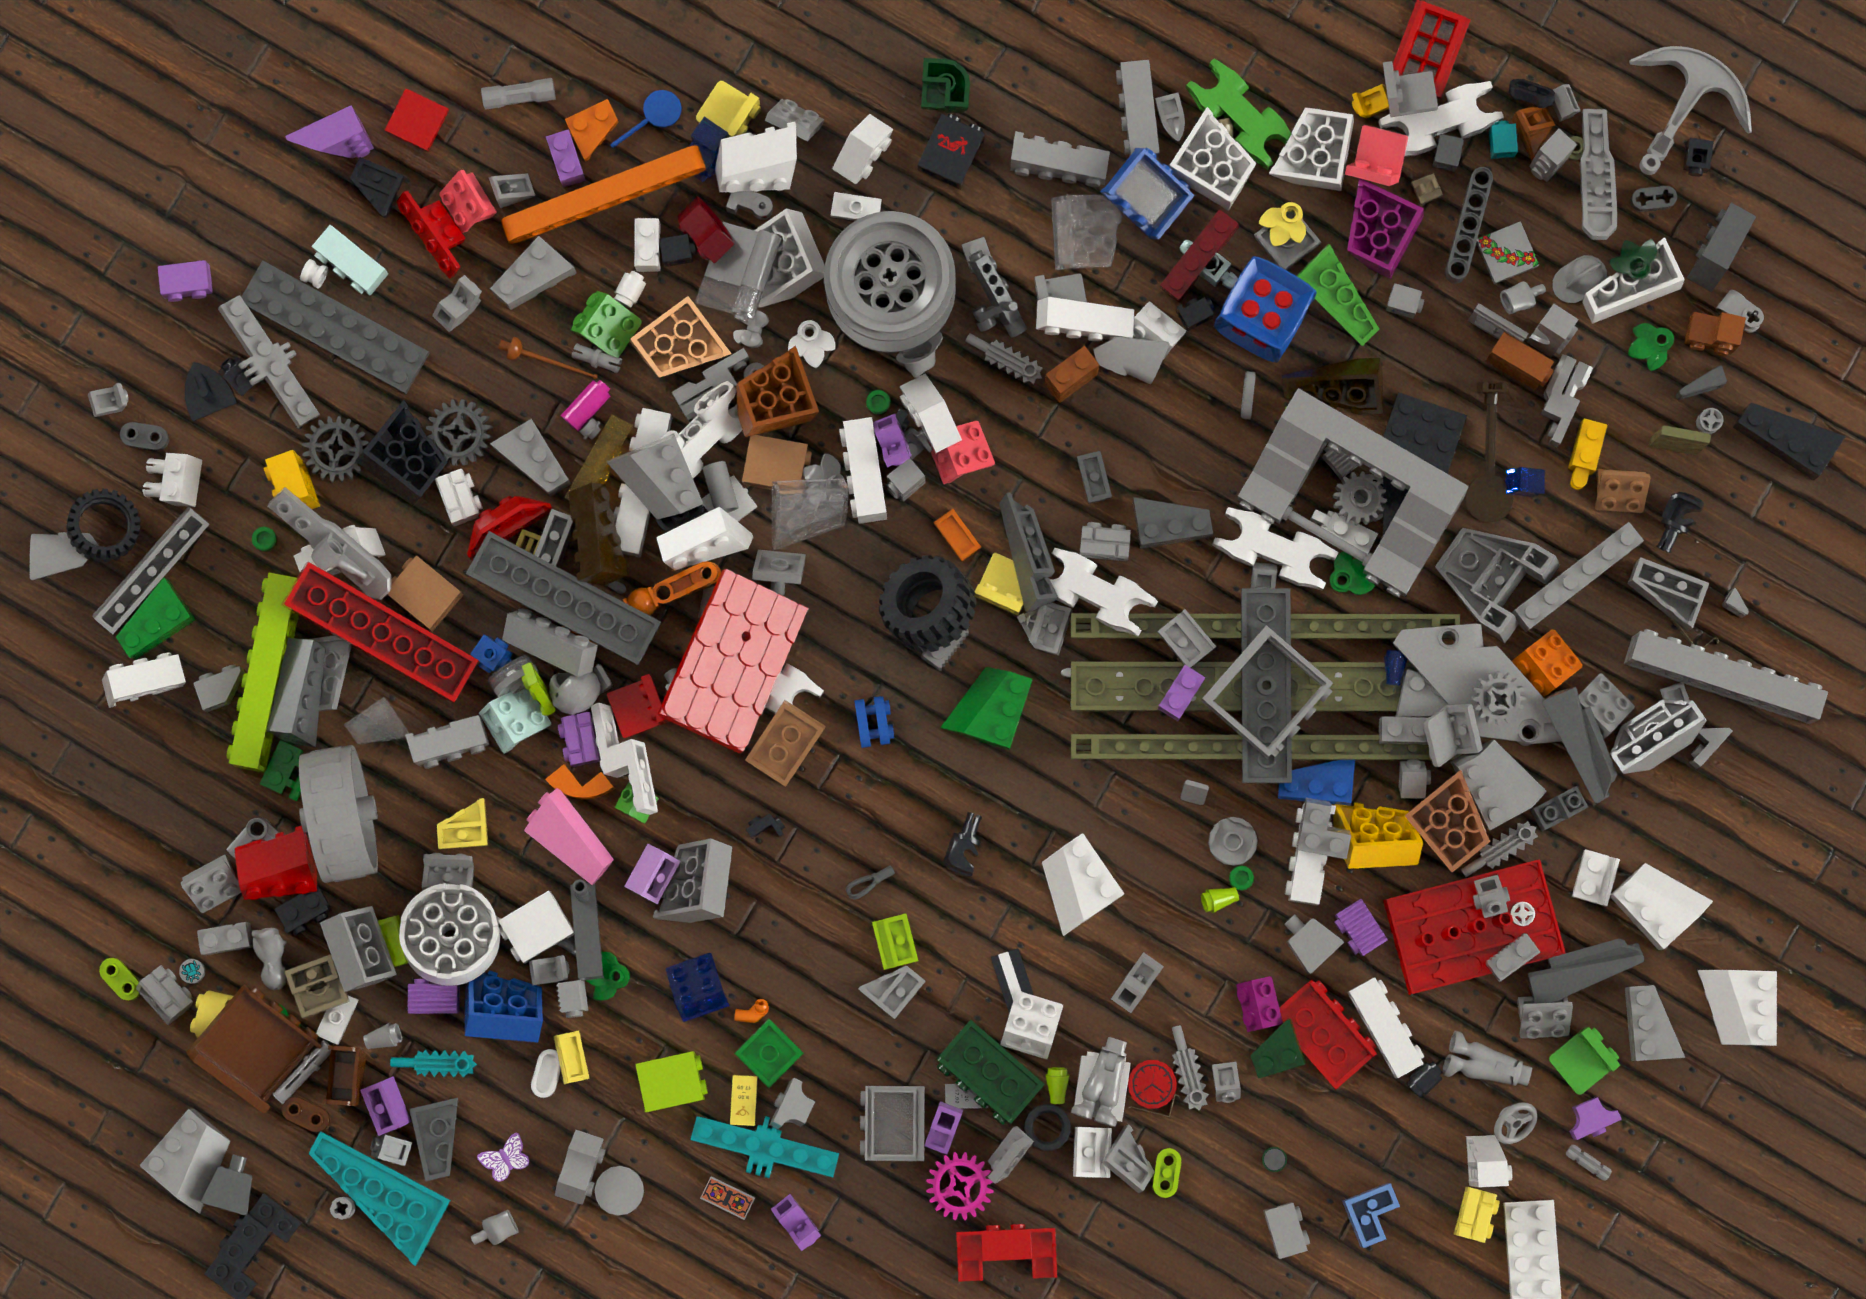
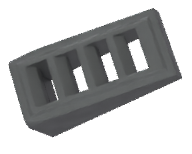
[1675,365,1727,400]

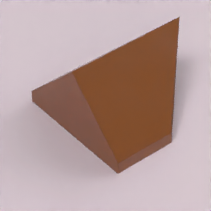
[1511,106,1555,161]

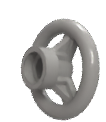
[1494,1102,1537,1144]

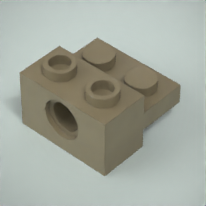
[284,954,350,1019]

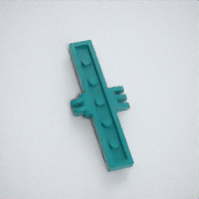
[691,1116,840,1178]

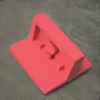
[439,170,497,233]

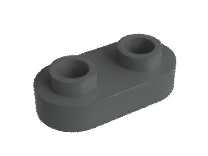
[120,422,169,451]

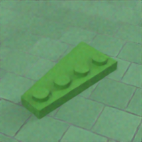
[1297,244,1379,346]

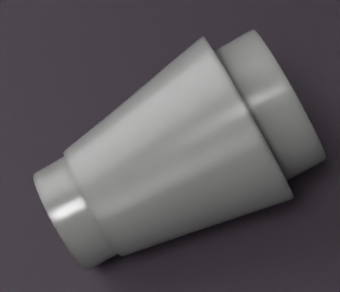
[364,1023,402,1049]

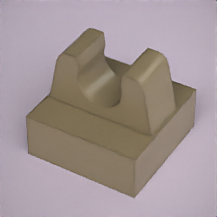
[1411,173,1443,206]

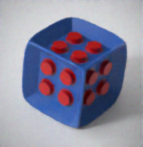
[1214,256,1317,363]

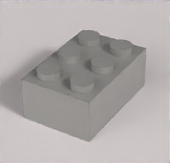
[320,906,397,992]

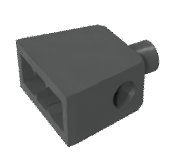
[201,1154,252,1215]

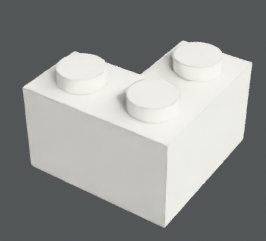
[832,114,893,184]

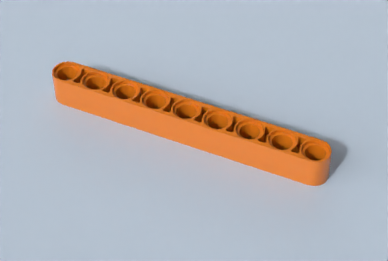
[501,145,706,244]

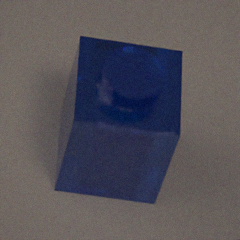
[1505,467,1545,497]

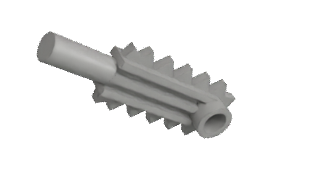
[965,333,1043,384]
[1461,821,1538,877]
[1172,1025,1209,1111]

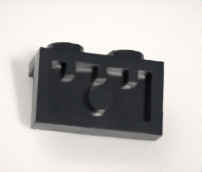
[275,885,332,936]

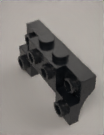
[205,1193,303,1299]

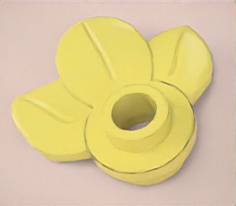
[1259,202,1306,247]

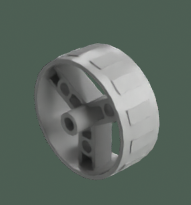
[299,745,378,883]

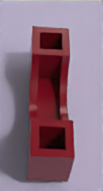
[1160,209,1239,303]

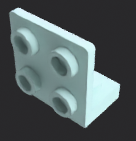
[479,688,551,754]

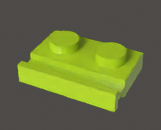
[872,914,919,970]

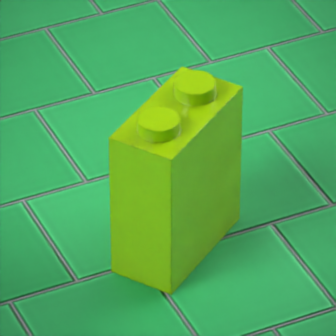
[636,1051,708,1112]

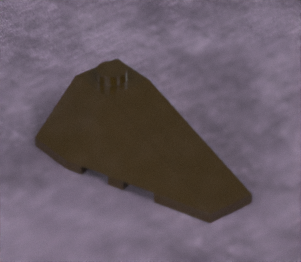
[1282,358,1383,415]

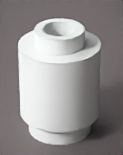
[614,271,646,308]

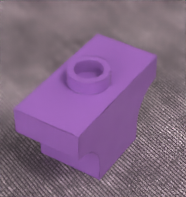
[1570,1097,1622,1140]

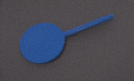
[611,90,682,148]

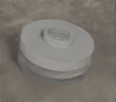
[488,655,539,698]

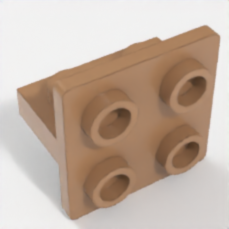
[1595,469,1651,513]

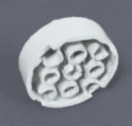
[399,883,500,986]

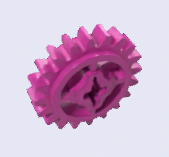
[926,1152,994,1220]

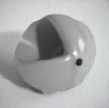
[549,671,600,715]

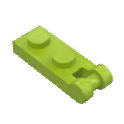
[521,662,555,716]

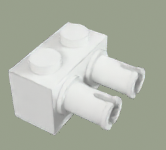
[143,453,202,507]

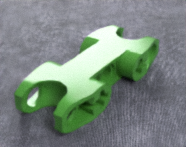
[1186,58,1292,170]

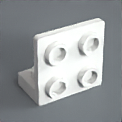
[1000,991,1063,1059]

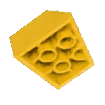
[1332,802,1423,869]

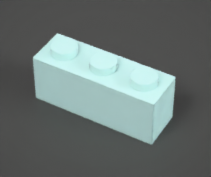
[312,225,388,295]

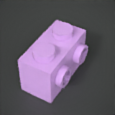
[624,844,681,904]

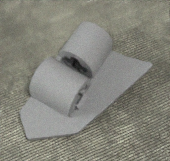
[1093,337,1170,385]
[30,532,99,580]

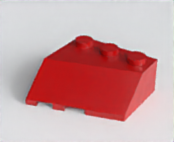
[235,825,317,900]

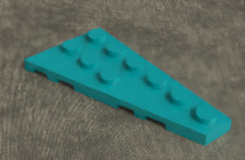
[309,1131,451,1266]

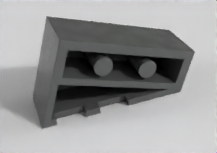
[1687,202,1756,292]
[1132,497,1213,549]

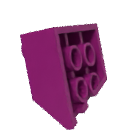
[1347,178,1424,279]

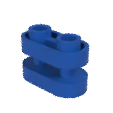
[854,696,894,748]

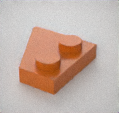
[565,99,618,162]

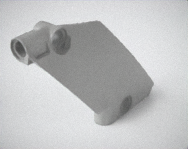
[1393,624,1562,746]

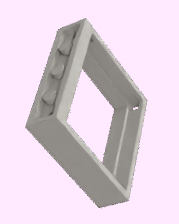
[1201,625,1333,758]

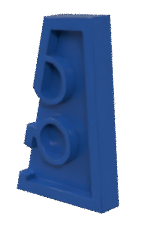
[1278,760,1355,806]

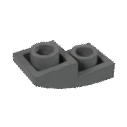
[1530,786,1588,831]

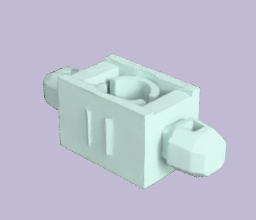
[1180,240,1238,289]

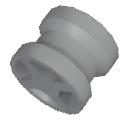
[1696,408,1723,434]

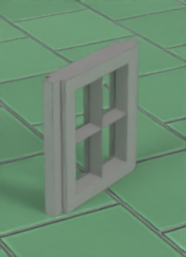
[1468,303,1529,343]

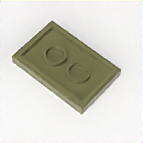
[1649,425,1711,455]

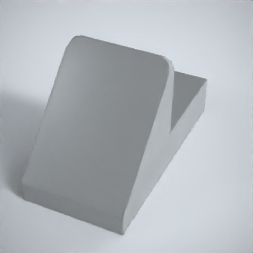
[1689,728,1733,769]

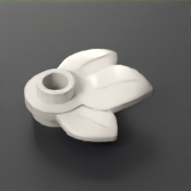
[788,320,835,368]

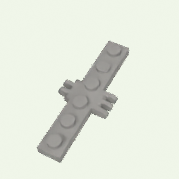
[218,295,320,428]

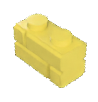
[1454,1187,1500,1243]

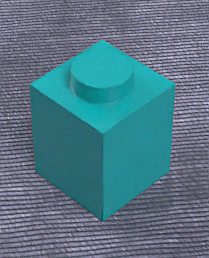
[1489,121,1518,159]

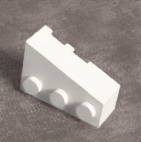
[899,374,962,453]
[102,652,186,708]

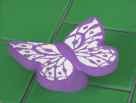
[477,1133,529,1182]

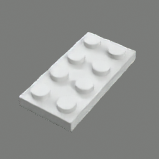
[1503,1200,1561,1299]

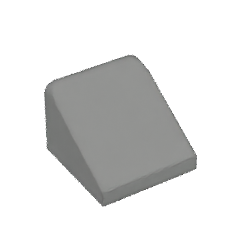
[1251,562,1277,588]
[1722,587,1749,618]
[592,664,613,695]
[1180,780,1209,805]

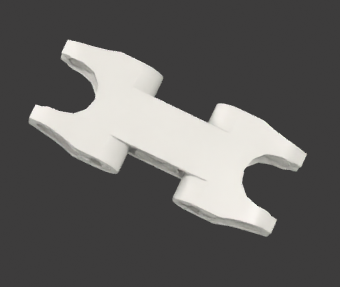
[1379,81,1504,157]
[660,381,742,479]
[1212,507,1338,590]
[1050,548,1158,636]
[765,663,824,714]

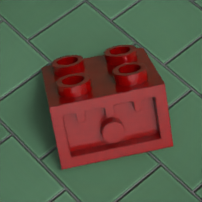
[607,674,669,738]

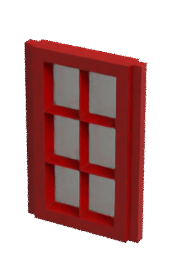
[1393,0,1471,99]

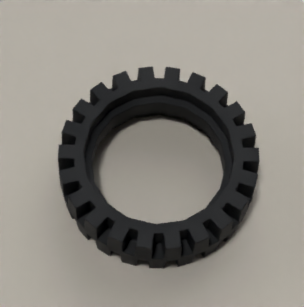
[66,488,140,562]

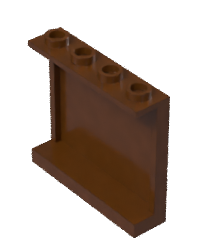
[186,984,322,1114]

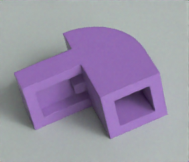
[873,414,911,467]
[924,1101,963,1154]
[771,1194,821,1251]

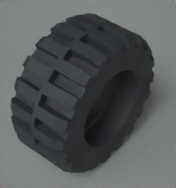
[879,555,976,652]

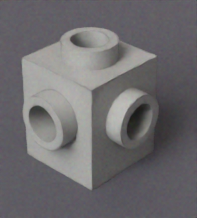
[1473,875,1510,918]

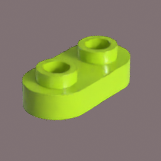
[99,958,140,1001]
[1153,1148,1181,1198]

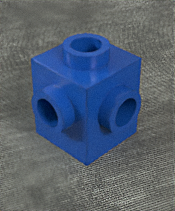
[470,635,513,673]

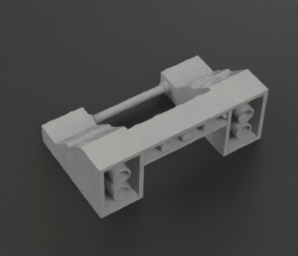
[1237,388,1469,597]

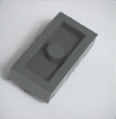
[1077,451,1112,504]

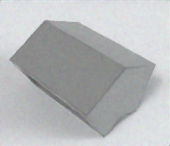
[1552,84,1581,122]

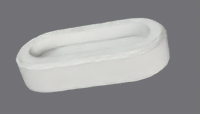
[531,1049,561,1098]

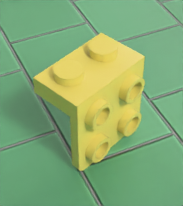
[696,81,761,138]

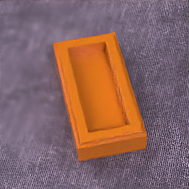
[933,509,981,562]

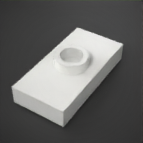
[831,192,882,221]
[316,995,359,1045]

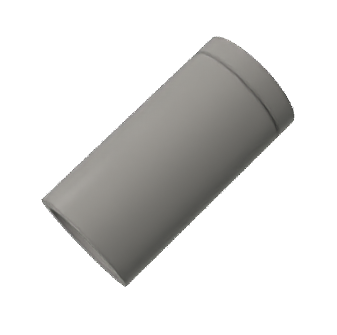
[702,461,739,513]

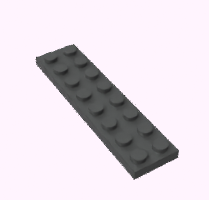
[241,260,430,394]
[466,531,661,666]

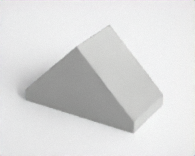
[489,173,535,208]

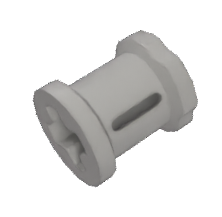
[330,1197,356,1220]

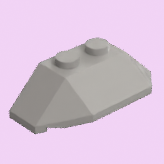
[1610,699,1707,774]

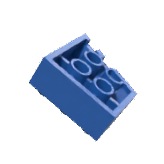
[464,970,543,1042]

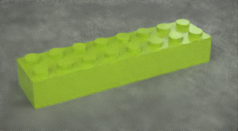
[227,573,299,773]

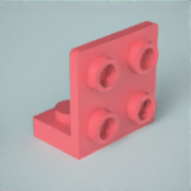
[1345,125,1408,186]
[928,421,995,484]

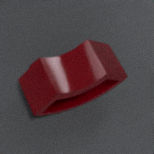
[678,196,735,264]

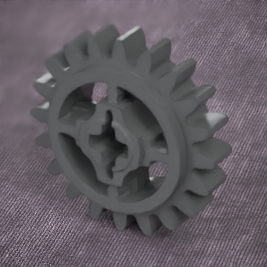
[426,399,493,466]
[302,416,369,483]

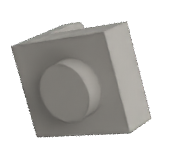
[88,383,128,417]
[529,955,569,986]

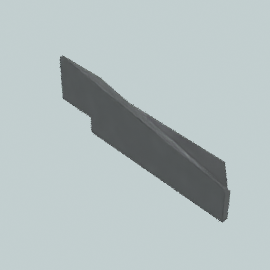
[999,493,1058,612]
[1542,687,1617,803]
[1528,939,1644,1004]

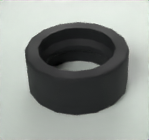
[1024,1104,1071,1151]

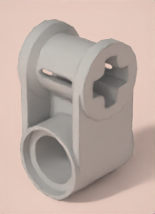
[1716,289,1764,333]

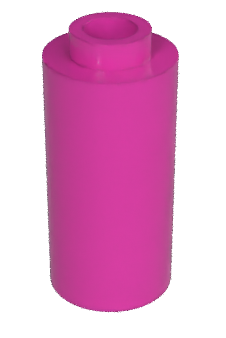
[561,380,611,432]

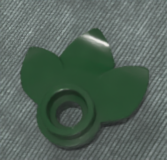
[1610,239,1657,280]

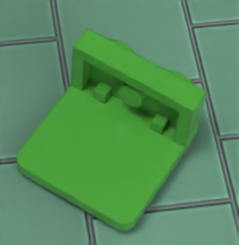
[571,291,642,358]
[1549,1027,1621,1095]

